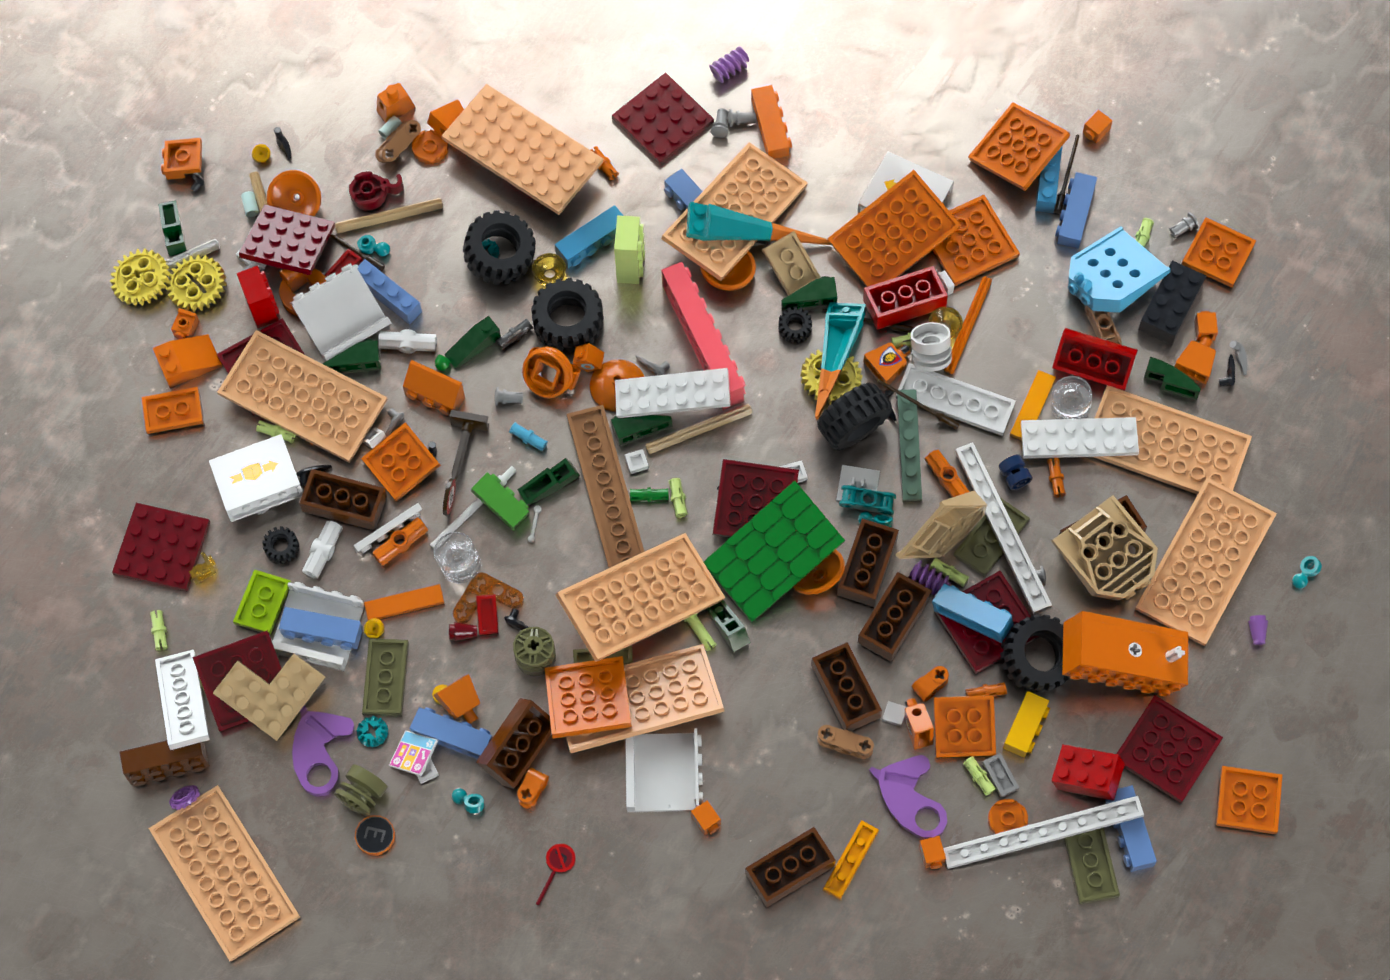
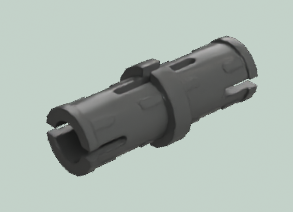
[496,319,533,350]

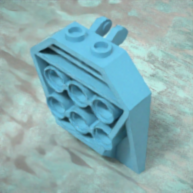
[1068,226,1170,313]

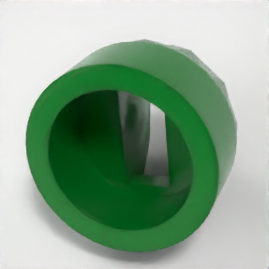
[435,354,451,371]

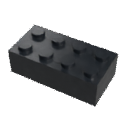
[1138,260,1206,345]

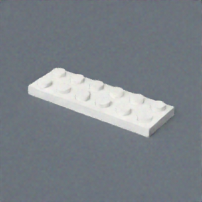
[895,363,1016,436]
[615,368,731,418]
[1021,417,1139,459]
[155,650,210,750]

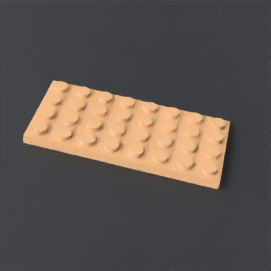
[442,84,603,215]
[661,142,808,281]
[217,330,388,463]
[1094,385,1252,494]
[1135,478,1277,646]
[556,533,725,662]
[566,644,724,754]
[148,785,301,962]

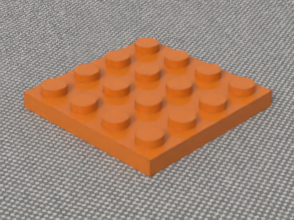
[968,102,1070,191]
[932,195,1020,286]
[545,656,632,739]

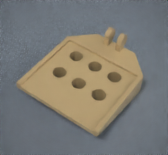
[896,491,987,559]
[1051,495,1158,600]

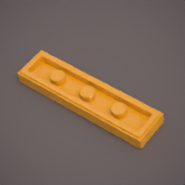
[1010,370,1056,441]
[823,820,879,900]

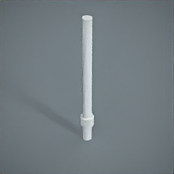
[430,466,517,550]

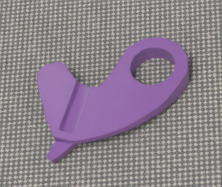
[292,705,354,796]
[869,755,947,840]

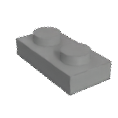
[982,753,1019,798]

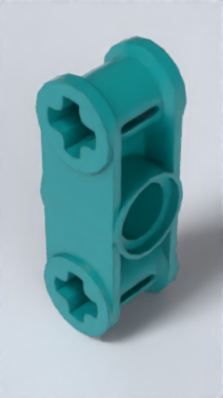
[839,485,896,515]

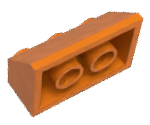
[403,360,465,415]

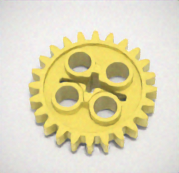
[110,248,170,306]
[166,255,227,312]
[800,350,862,405]

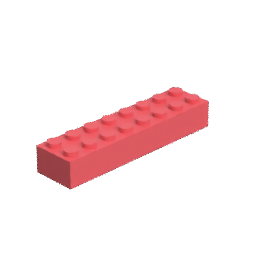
[661,262,746,410]

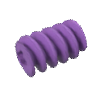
[709,46,749,83]
[908,560,951,595]

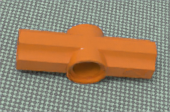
[925,449,969,498]
[372,517,428,566]

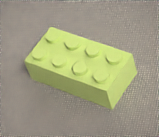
[614,215,645,284]

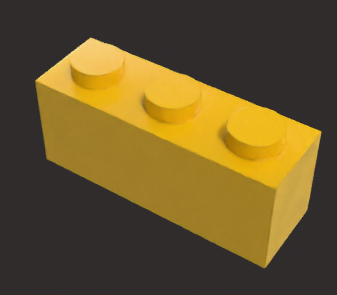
[1003,691,1051,758]

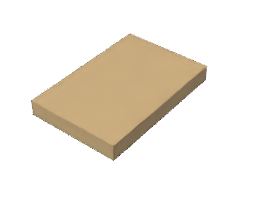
[762,231,820,296]

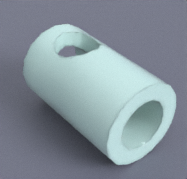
[378,116,402,140]
[241,191,259,217]

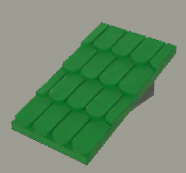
[704,481,845,623]

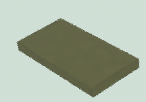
[953,497,1030,578]
[362,638,409,717]
[1064,827,1120,904]

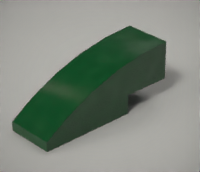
[158,200,187,257]
[1144,357,1201,400]
[517,458,580,505]

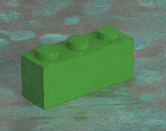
[471,472,529,531]

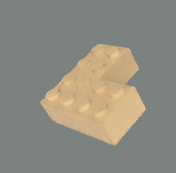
[213,653,326,741]

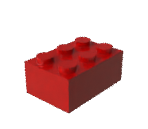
[236,265,279,329]
[1051,744,1125,801]

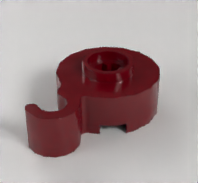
[349,171,404,211]

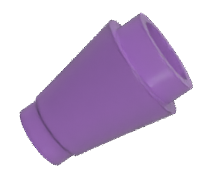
[1248,615,1268,645]

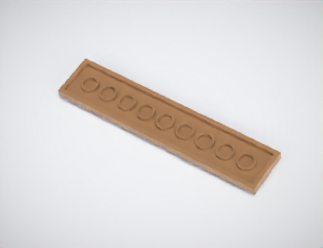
[567,405,644,568]

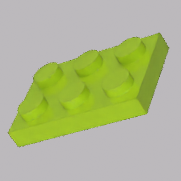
[233,569,291,635]

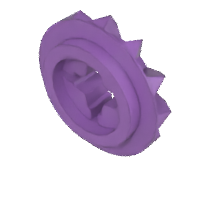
[169,785,200,810]

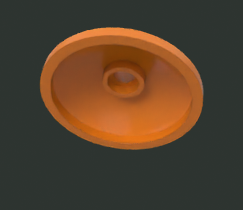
[267,170,321,217]
[700,251,756,291]
[590,359,645,412]
[793,550,845,595]

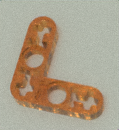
[453,572,524,624]

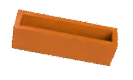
[751,85,792,159]

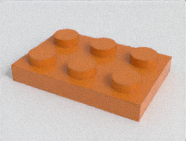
[142,387,204,434]

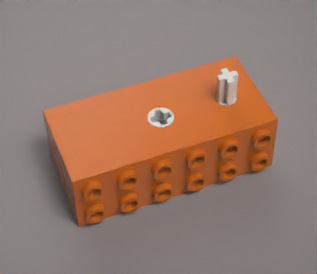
[1062,611,1188,697]

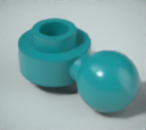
[357,235,390,257]
[858,511,893,528]
[1292,556,1322,589]
[451,788,484,814]

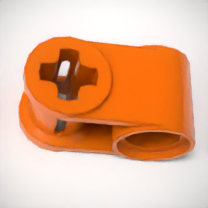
[911,666,949,702]
[517,768,549,809]

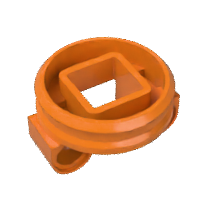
[279,269,326,316]
[522,347,581,398]

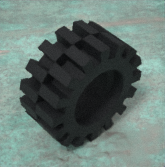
[778,307,812,343]
[262,526,299,564]

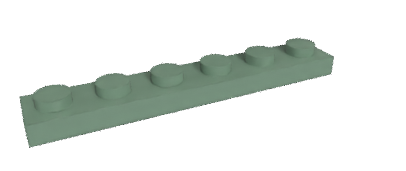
[897,389,922,502]

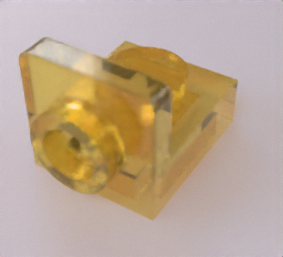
[189,552,216,585]

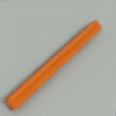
[944,276,992,374]

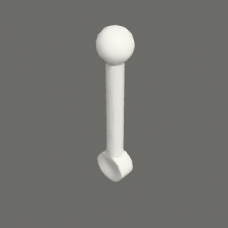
[528,505,541,543]

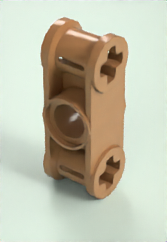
[375,120,421,163]
[1085,306,1122,345]
[817,725,874,760]

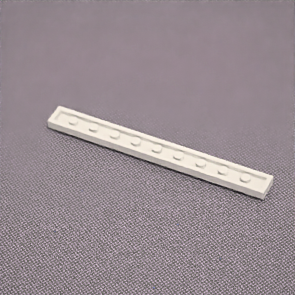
[955,442,1052,615]
[943,796,1144,869]

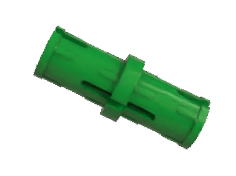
[630,487,669,502]

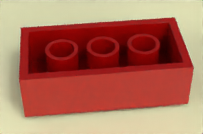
[863,266,948,330]
[1052,328,1138,391]

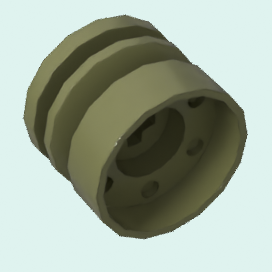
[513,627,556,676]
[334,764,388,816]

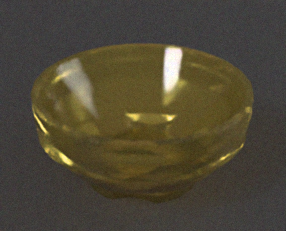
[532,253,566,285]
[929,307,963,339]

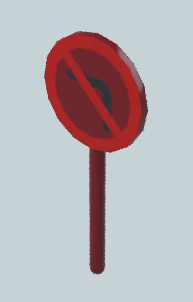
[536,843,576,905]

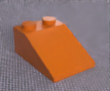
[153,334,222,388]

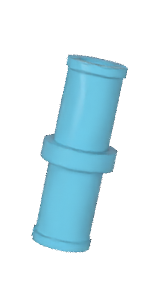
[509,422,548,452]

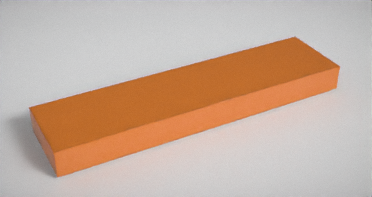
[364,584,445,620]

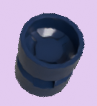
[998,454,1033,490]

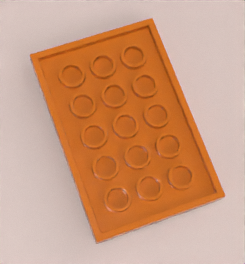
[828,170,961,287]

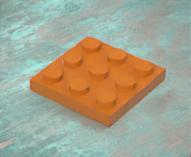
[1182,217,1256,288]
[361,422,441,502]
[933,695,996,758]
[1216,766,1283,834]

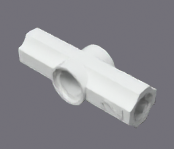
[379,329,437,353]
[302,521,343,579]

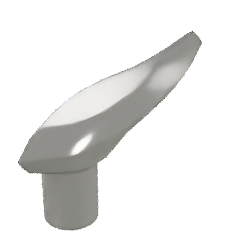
[1230,341,1247,375]
[636,355,670,375]
[382,408,404,441]

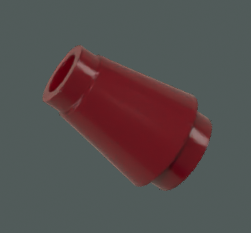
[449,622,477,641]

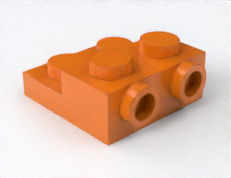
[161,138,202,180]

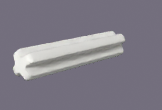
[167,239,220,269]

